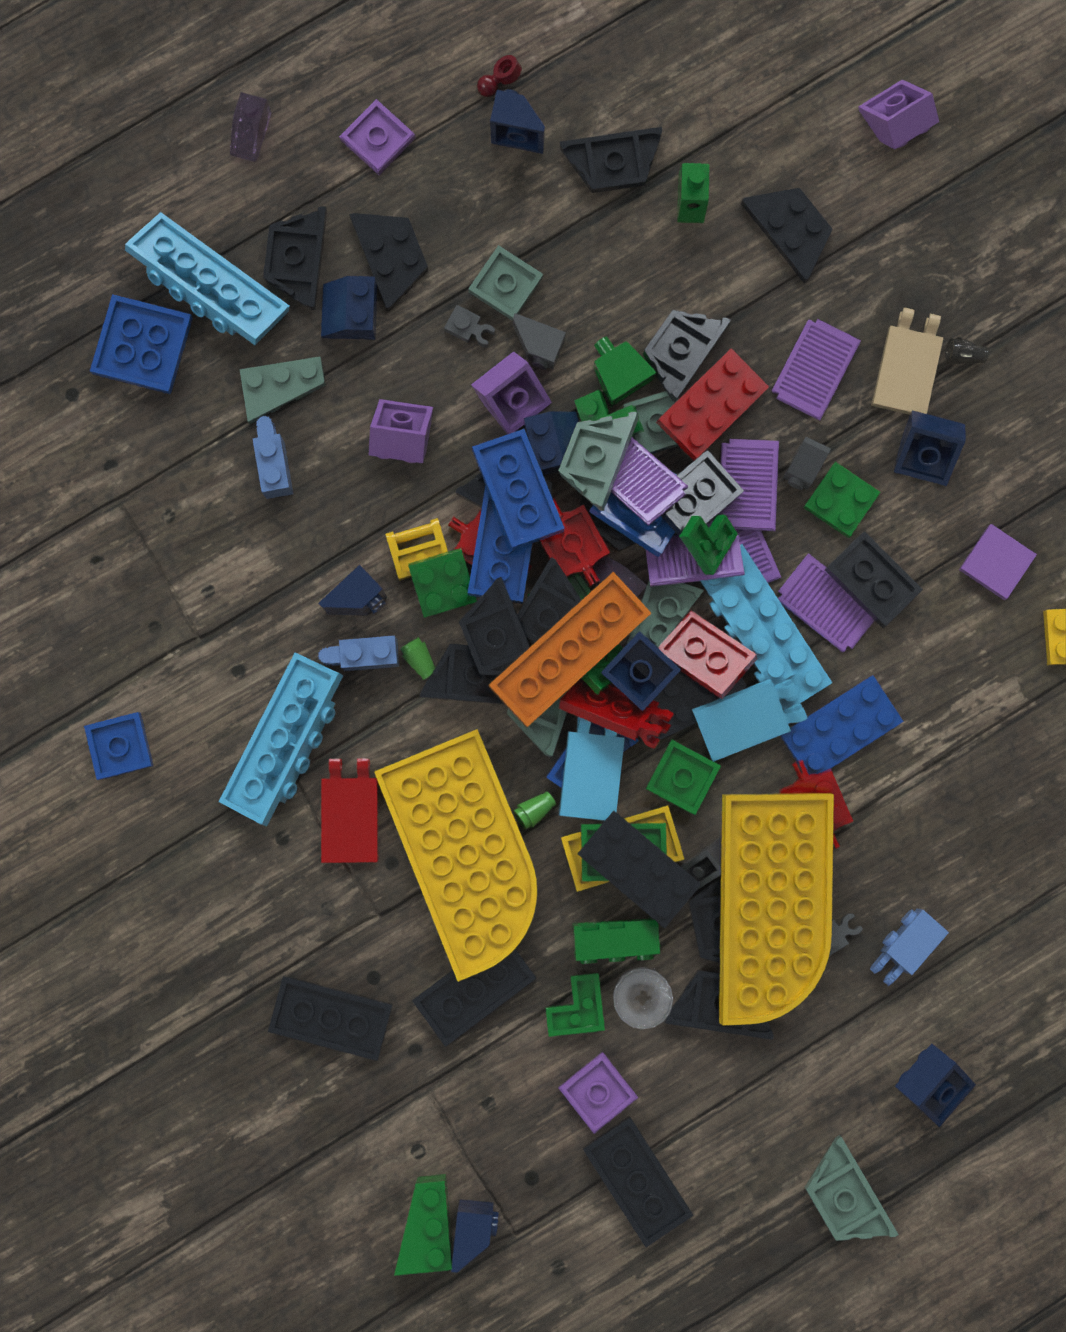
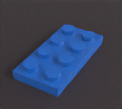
[472,429,565,550]
[468,486,532,604]
[780,675,904,774]

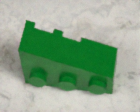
[572,918,660,964]
[394,1174,453,1276]

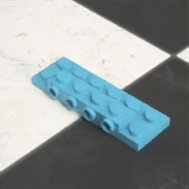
[125,212,289,345]
[700,544,832,710]
[219,653,343,826]

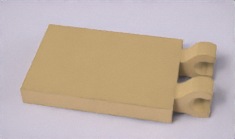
[871,308,943,415]

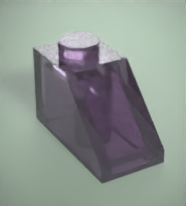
[230,92,272,162]
[590,556,647,598]

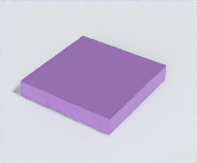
[339,99,416,175]
[959,524,1037,600]
[559,1051,638,1133]

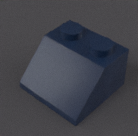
[490,89,545,154]
[321,276,378,340]
[894,410,966,486]
[524,411,579,476]
[318,565,387,616]
[601,631,681,711]
[895,1043,976,1127]
[451,1199,498,1273]

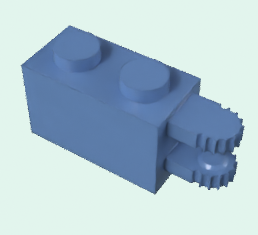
[253,416,293,499]
[318,636,399,671]
[870,909,949,986]

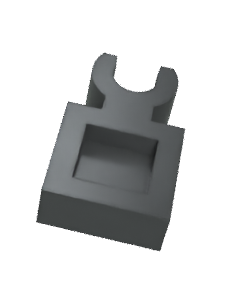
[444,305,495,348]
[829,913,863,956]

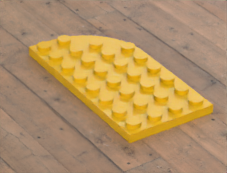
[374,729,537,982]
[719,793,834,1025]

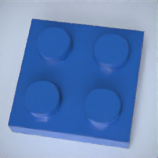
[84,712,154,780]

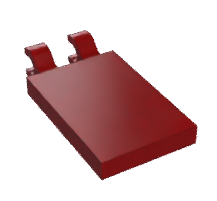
[559,678,674,748]
[321,758,378,863]

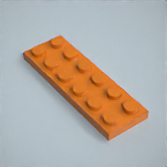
[488,572,651,728]

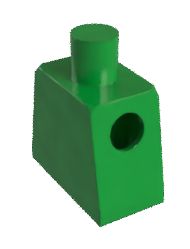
[677,163,710,223]
[593,336,656,407]

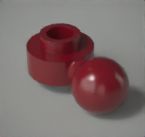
[477,55,522,97]

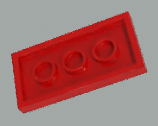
[656,348,769,461]

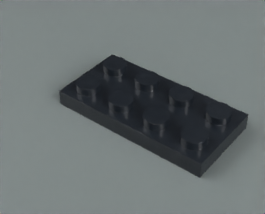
[649,671,747,740]
[577,810,701,928]
[412,949,537,1047]
[268,975,393,1061]
[582,1116,694,1248]

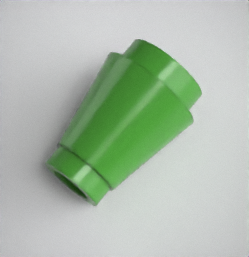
[400,637,435,680]
[513,791,556,829]

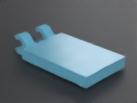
[692,679,808,762]
[559,717,625,820]

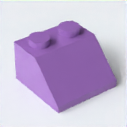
[858,80,939,149]
[471,352,552,434]
[369,399,433,463]

